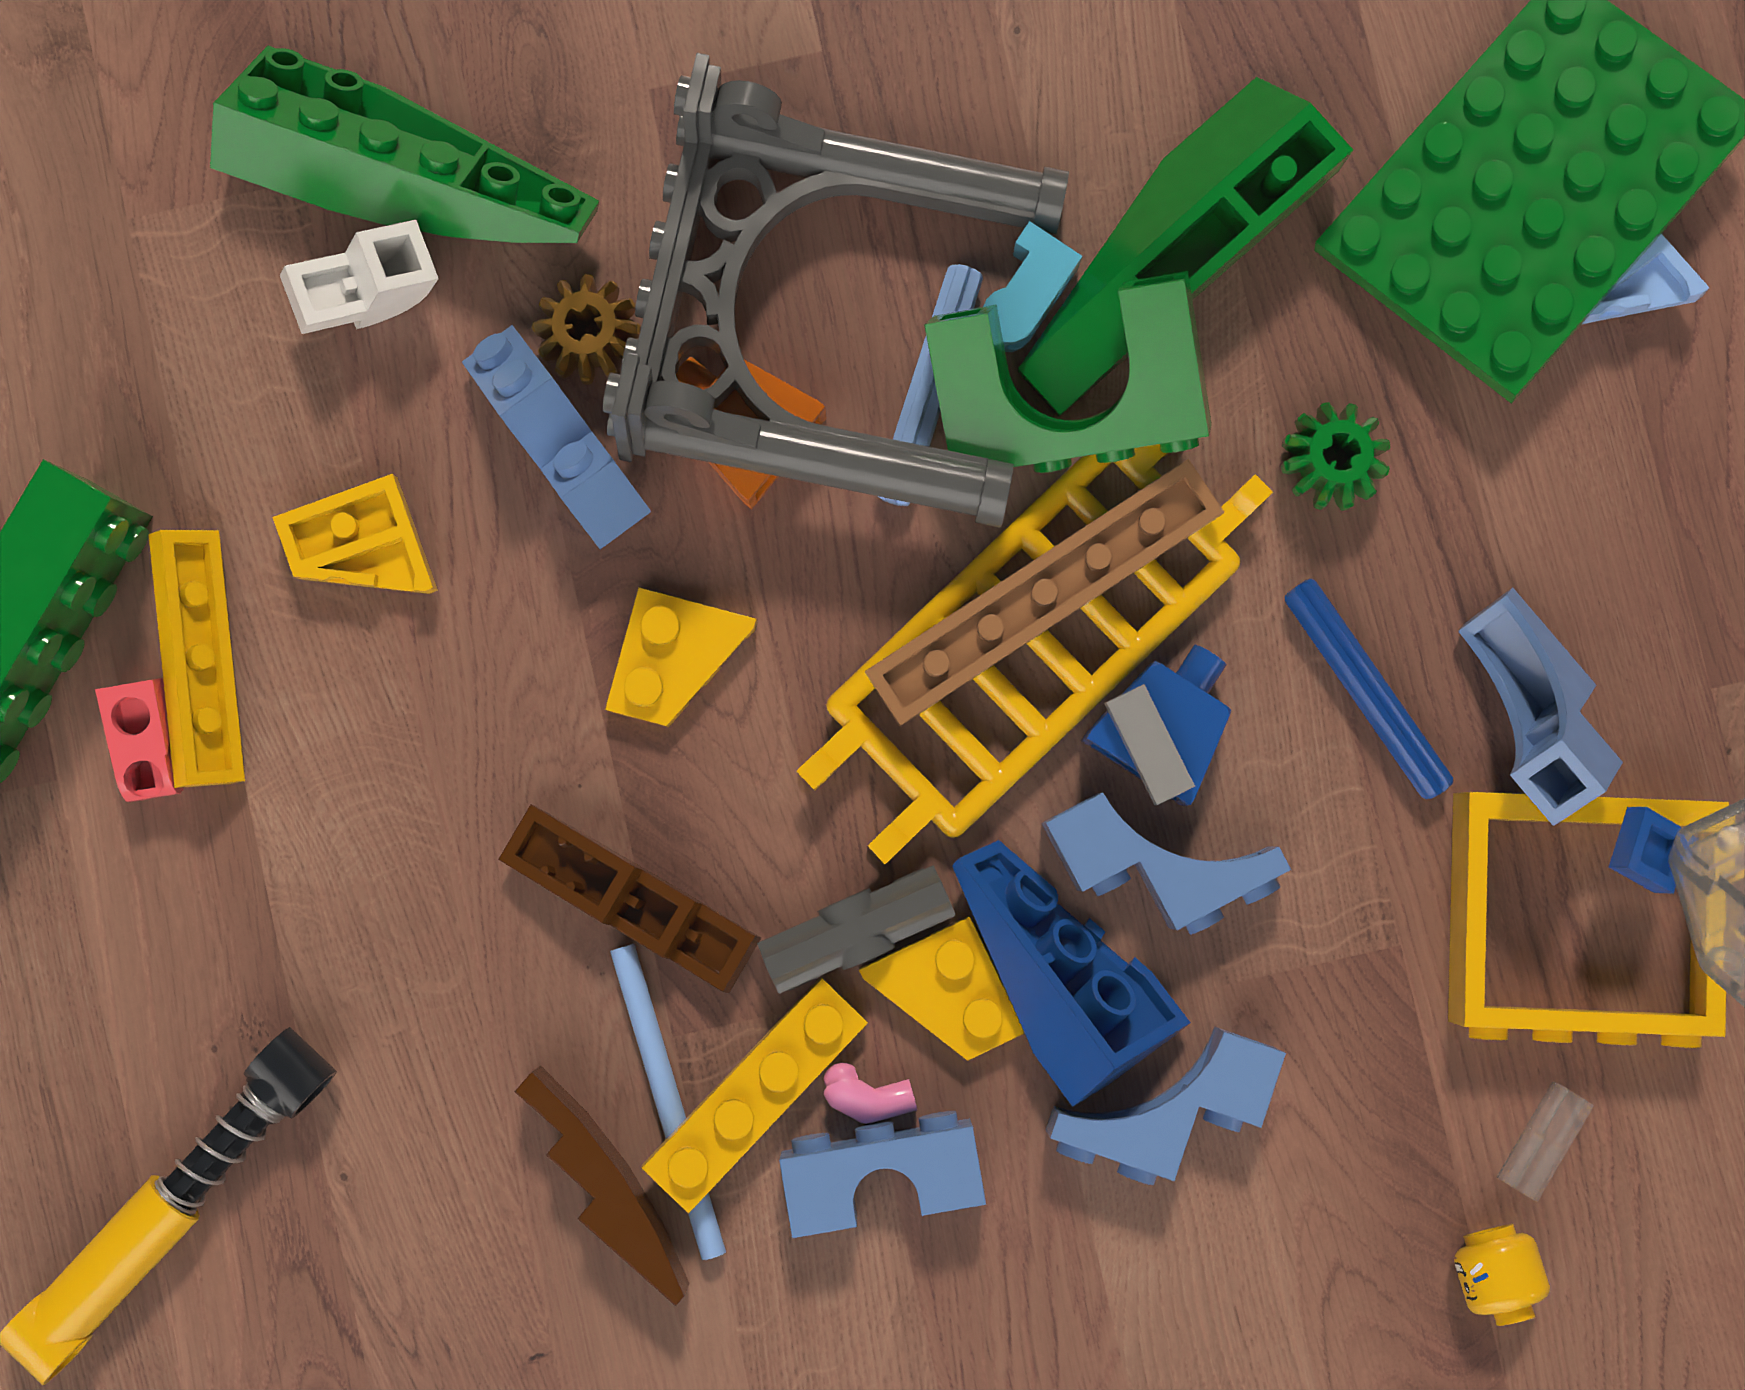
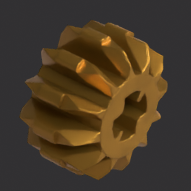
[532,274,641,385]

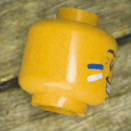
[1454,1224,1550,1326]

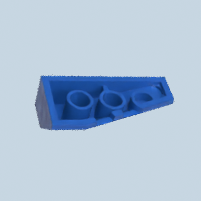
[952,840,1191,1107]

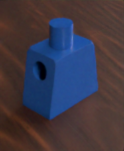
[1081,644,1231,806]

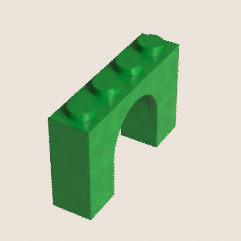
[924,271,1212,473]

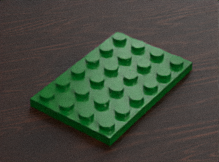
[1314,0,1745,404]

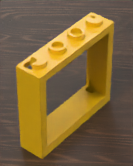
[1448,792,1729,1048]

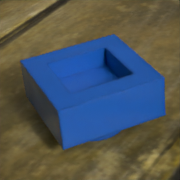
[1609,807,1692,894]

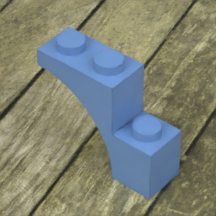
[462,325,651,549]
[1458,588,1623,826]
[1041,793,1291,935]
[1045,1026,1286,1185]

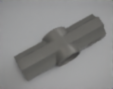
[757,865,956,994]

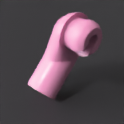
[823,1063,918,1123]

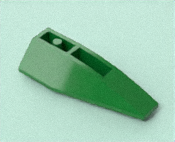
[210,45,599,243]
[1017,77,1353,417]

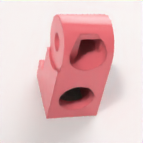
[95,678,184,802]

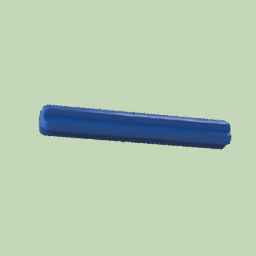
[1285,579,1453,799]

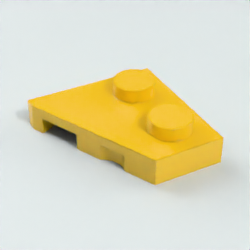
[272,474,438,594]
[859,916,1024,1061]

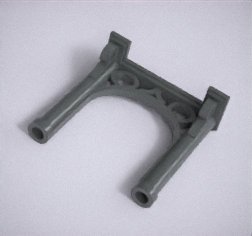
[603,53,1069,528]

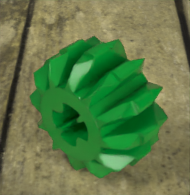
[1281,402,1390,511]

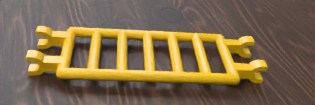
[796,444,1273,864]

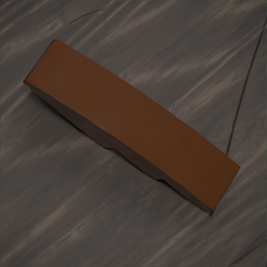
[498,804,761,993]
[514,1066,689,1306]

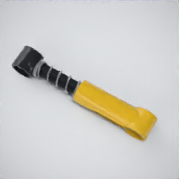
[0,1027,337,1385]

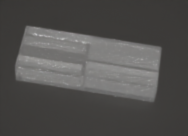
[1497,1082,1594,1202]

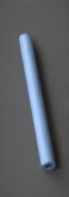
[610,944,726,1260]

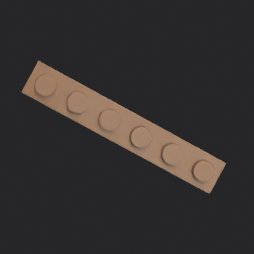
[865,459,1224,727]

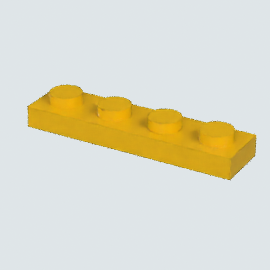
[148,530,245,788]
[641,978,868,1214]

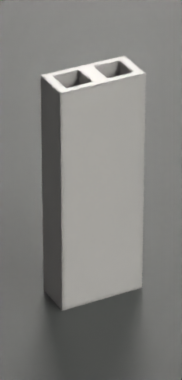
[1105,684,1195,805]

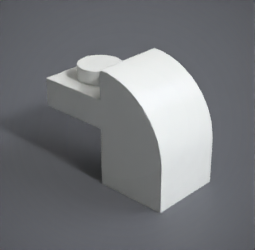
[280,220,439,334]

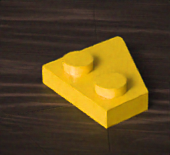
[605,587,758,727]

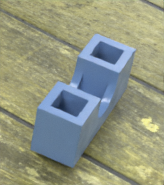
[779,1111,986,1238]

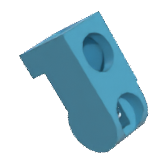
[983,221,1082,352]

